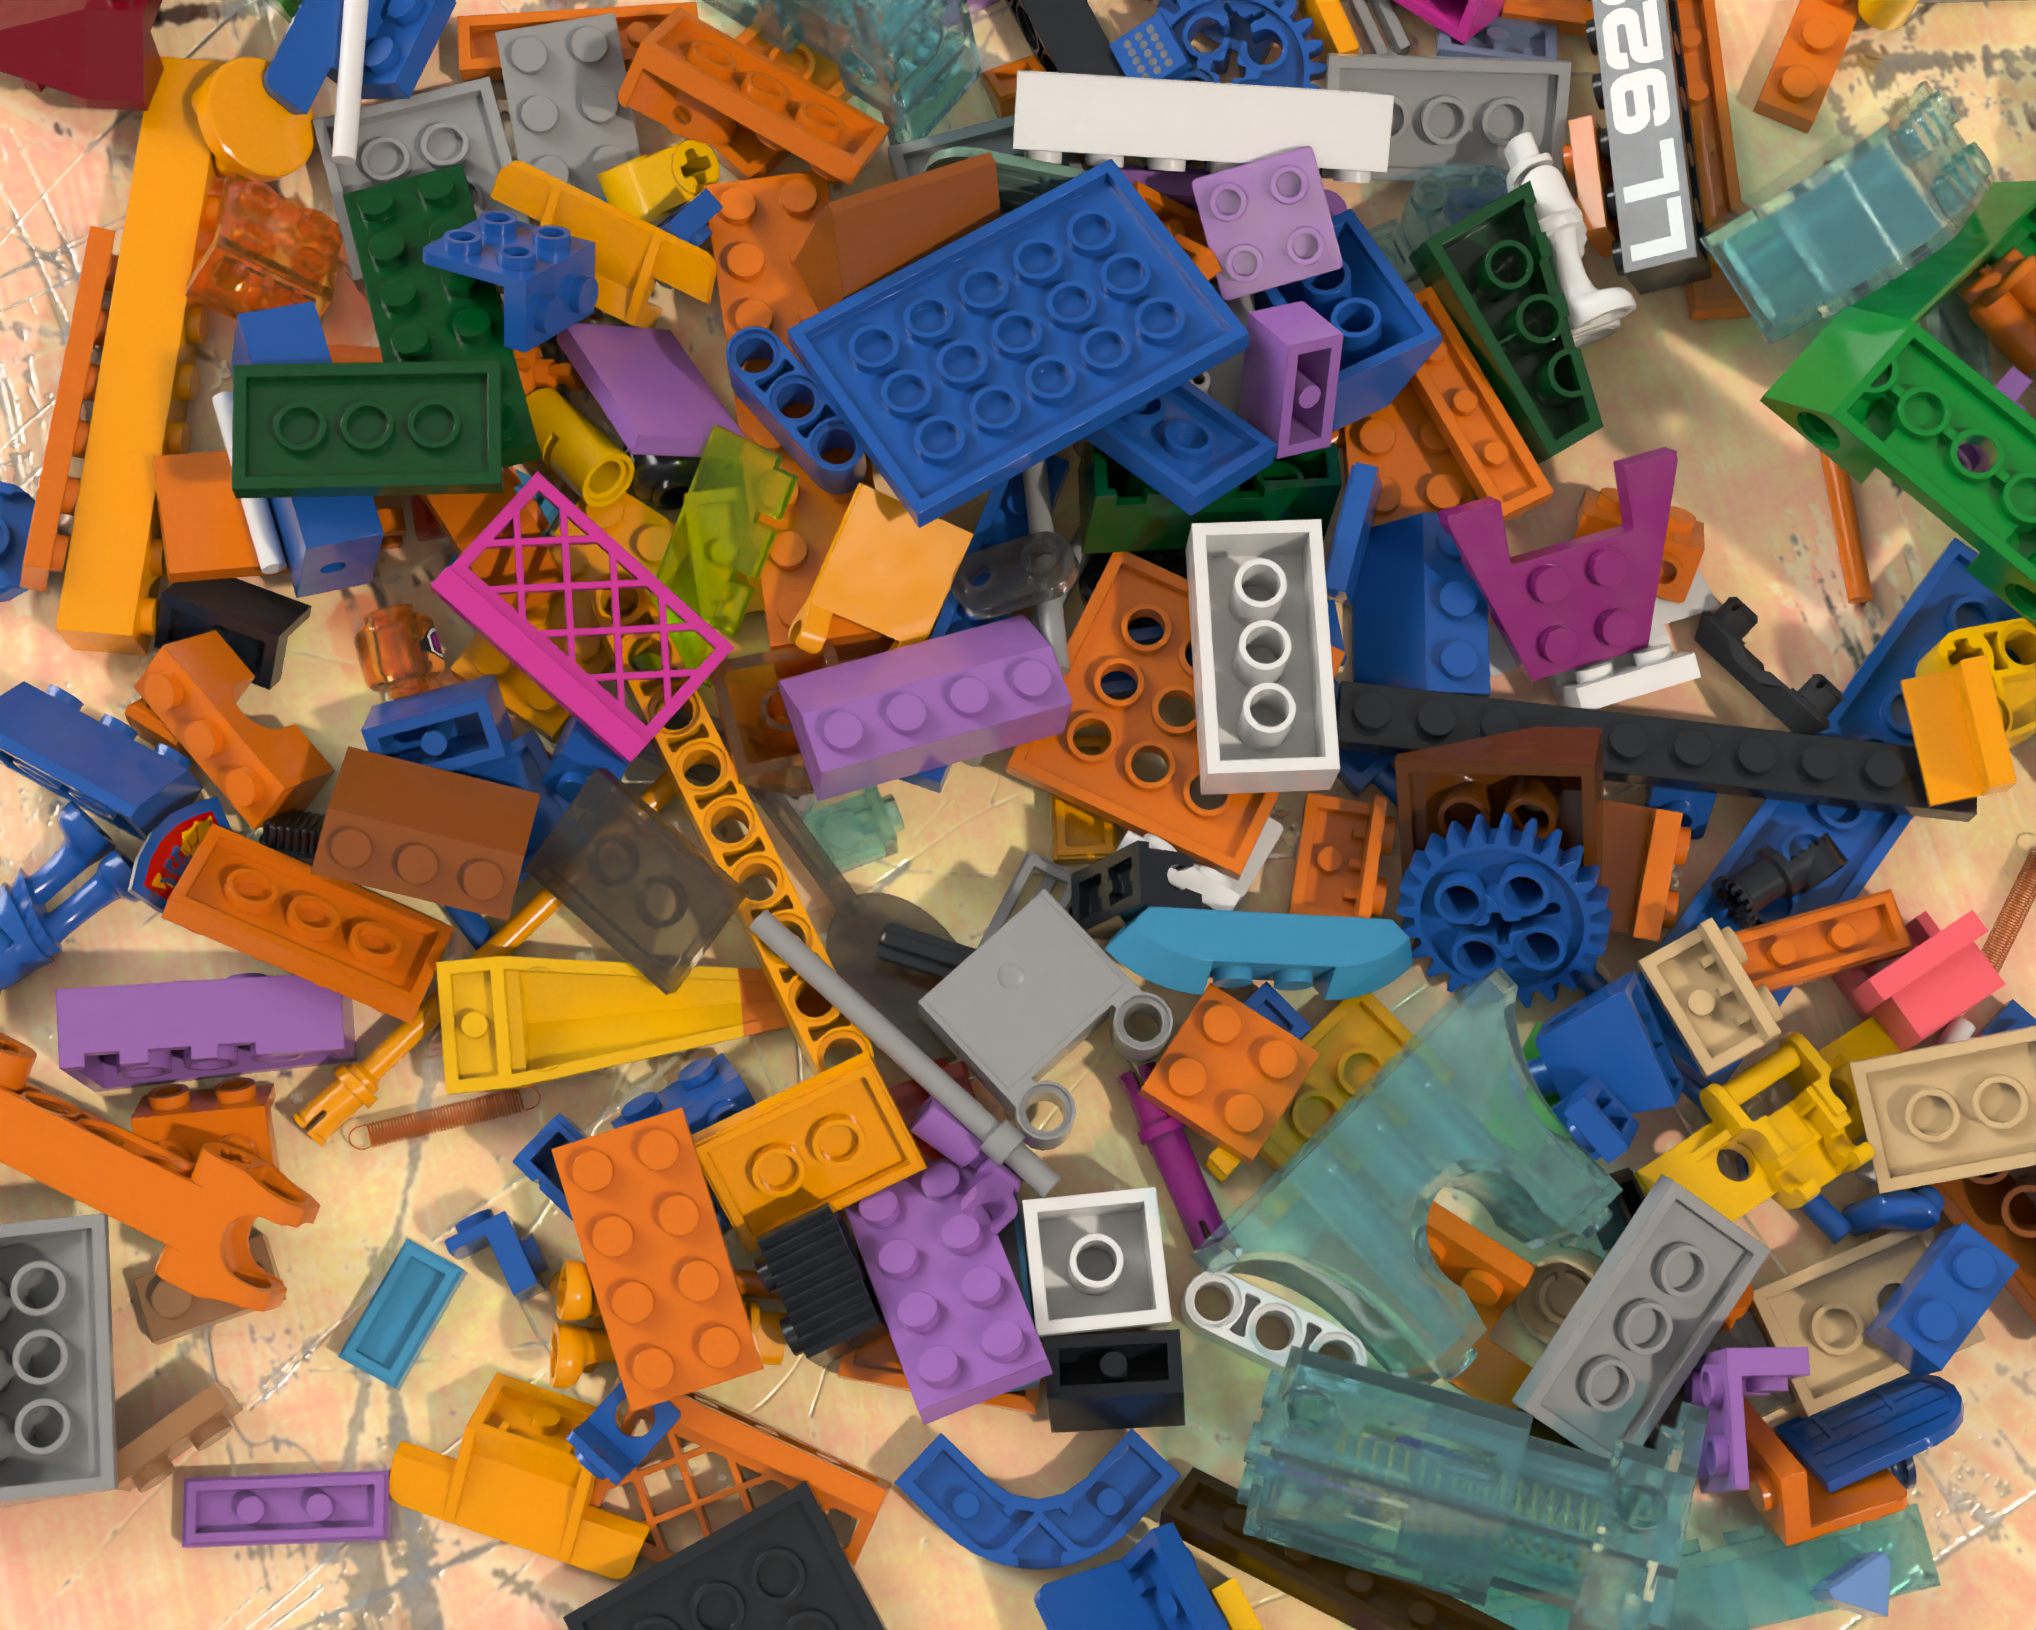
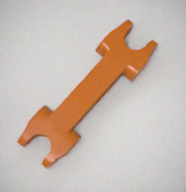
[0,1032,321,1312]

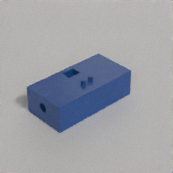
[230,301,384,598]

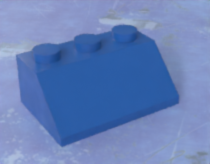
[1254,209,1442,432]
[1351,512,1490,697]
[0,681,203,842]

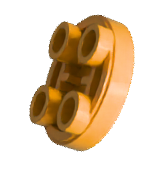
[191,57,316,182]

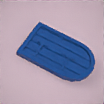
[1774,1373,1964,1494]

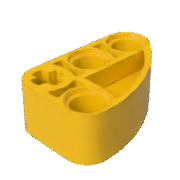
[1915,618,2036,749]

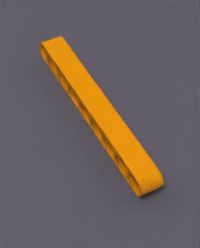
[590,571,874,1076]

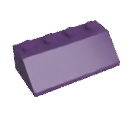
[778,615,1073,802]

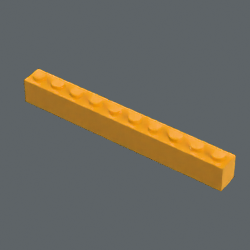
[55,56,227,656]

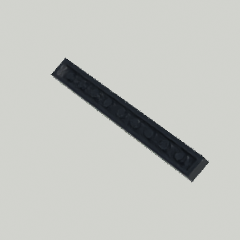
[1336,681,1977,822]

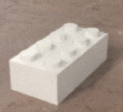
[1185,519,1340,795]

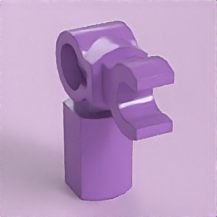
[909,1095,1024,1235]

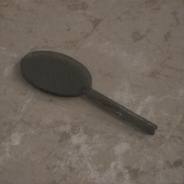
[729,743,958,1066]

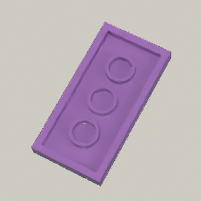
[845,1157,1053,1425]

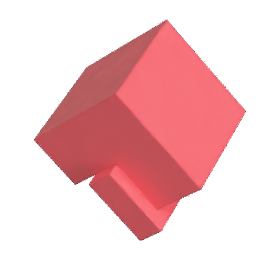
[1830,910,2006,1052]

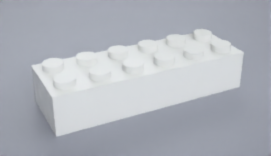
[1013,70,1394,183]

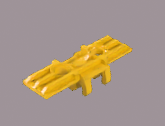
[1634,1016,1901,1222]

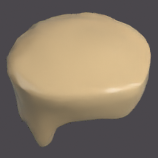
[1512,1247,1604,1346]

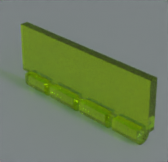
[633,425,799,688]

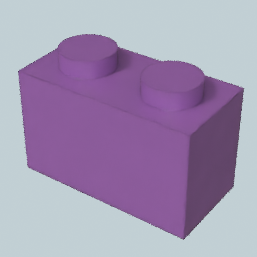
[1239,301,1344,459]

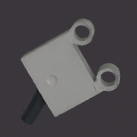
[877,889,1173,1151]

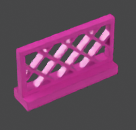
[430,471,734,766]

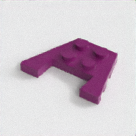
[1437,447,1678,681]

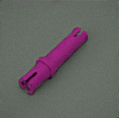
[1117,1061,1235,1259]

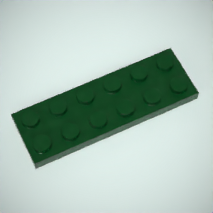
[343,164,542,468]

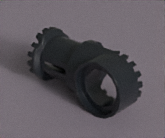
[1710,833,1849,929]

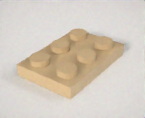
[1850,1025,2036,1194]
[1749,1228,1986,1418]

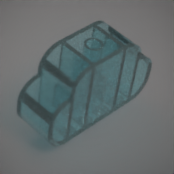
[1699,80,1993,345]

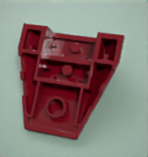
[0,0,164,111]

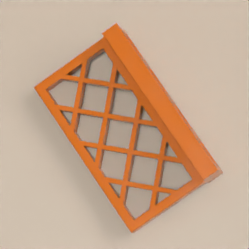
[589,1392,893,1567]

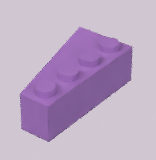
[55,973,357,1092]

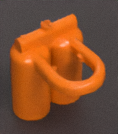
[1959,247,2036,376]

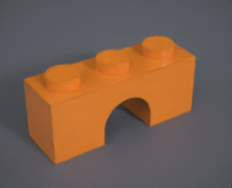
[133,630,335,830]

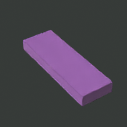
[182,1470,392,1548]

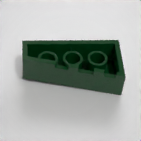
[1408,181,1604,465]

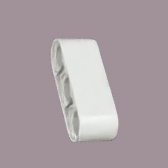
[1180,1270,1368,1395]

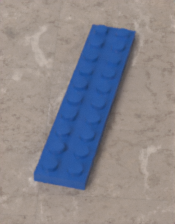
[1637,537,2023,1088]

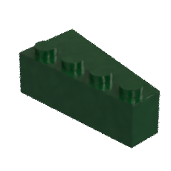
[1078,439,1342,554]

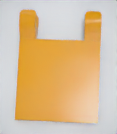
[787,483,974,654]

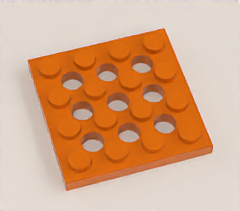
[1006,552,1346,881]

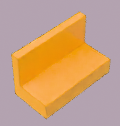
[1900,655,2017,807]

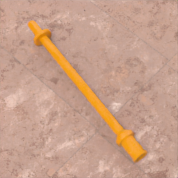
[292,771,686,1147]

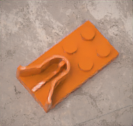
[618,7,890,186]

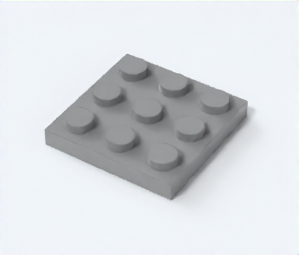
[312,77,530,291]

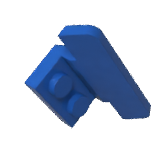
[262,0,457,115]

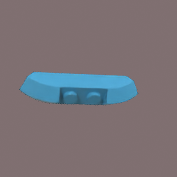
[1105,906,1414,1000]

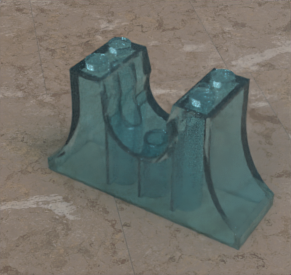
[1190,967,1623,1386]

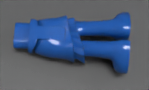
[0,801,141,993]

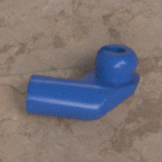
[1842,1185,1944,1237]

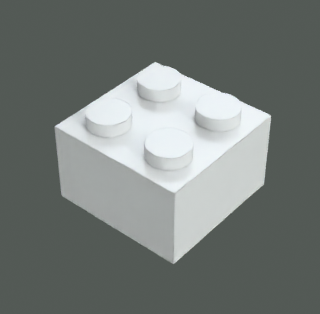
[1020,1187,1172,1343]

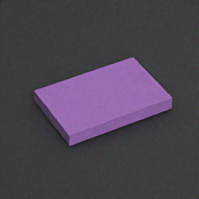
[556,323,748,458]

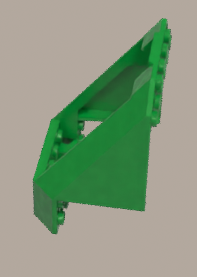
[1760,181,2036,628]

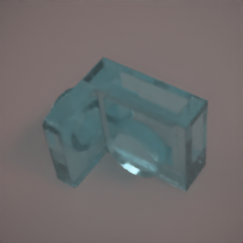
[803,785,905,879]

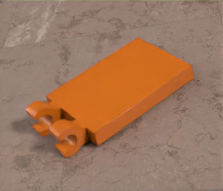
[152,451,406,583]

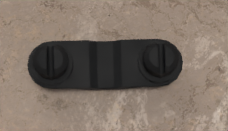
[1694,597,1843,735]

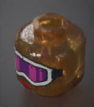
[354,604,446,700]

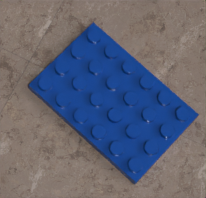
[786,159,1249,528]

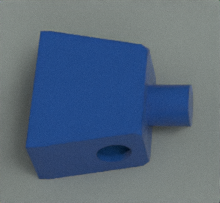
[1514,971,1685,1114]

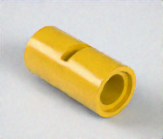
[526,388,635,507]

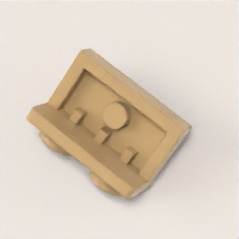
[1637,917,1783,1079]

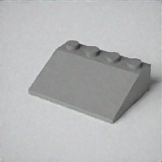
[0,1213,118,1508]

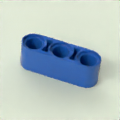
[726,326,867,495]

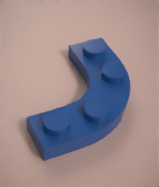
[894,1428,1181,1570]

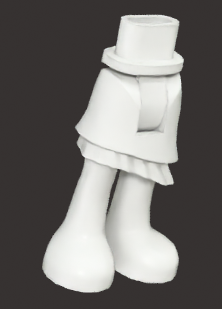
[1504,132,1637,349]

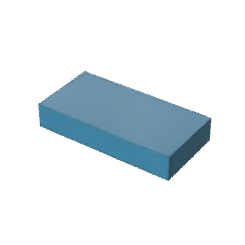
[338,1239,468,1390]

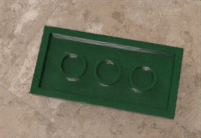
[232,360,504,499]

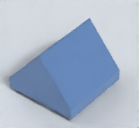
[1810,1551,1891,1618]

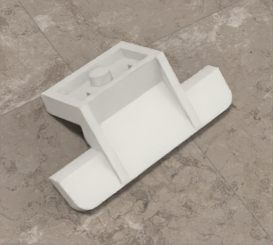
[1489,571,1720,710]

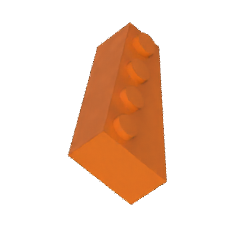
[421,466,564,614]

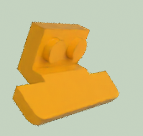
[490,160,717,329]
[389,1373,651,1579]

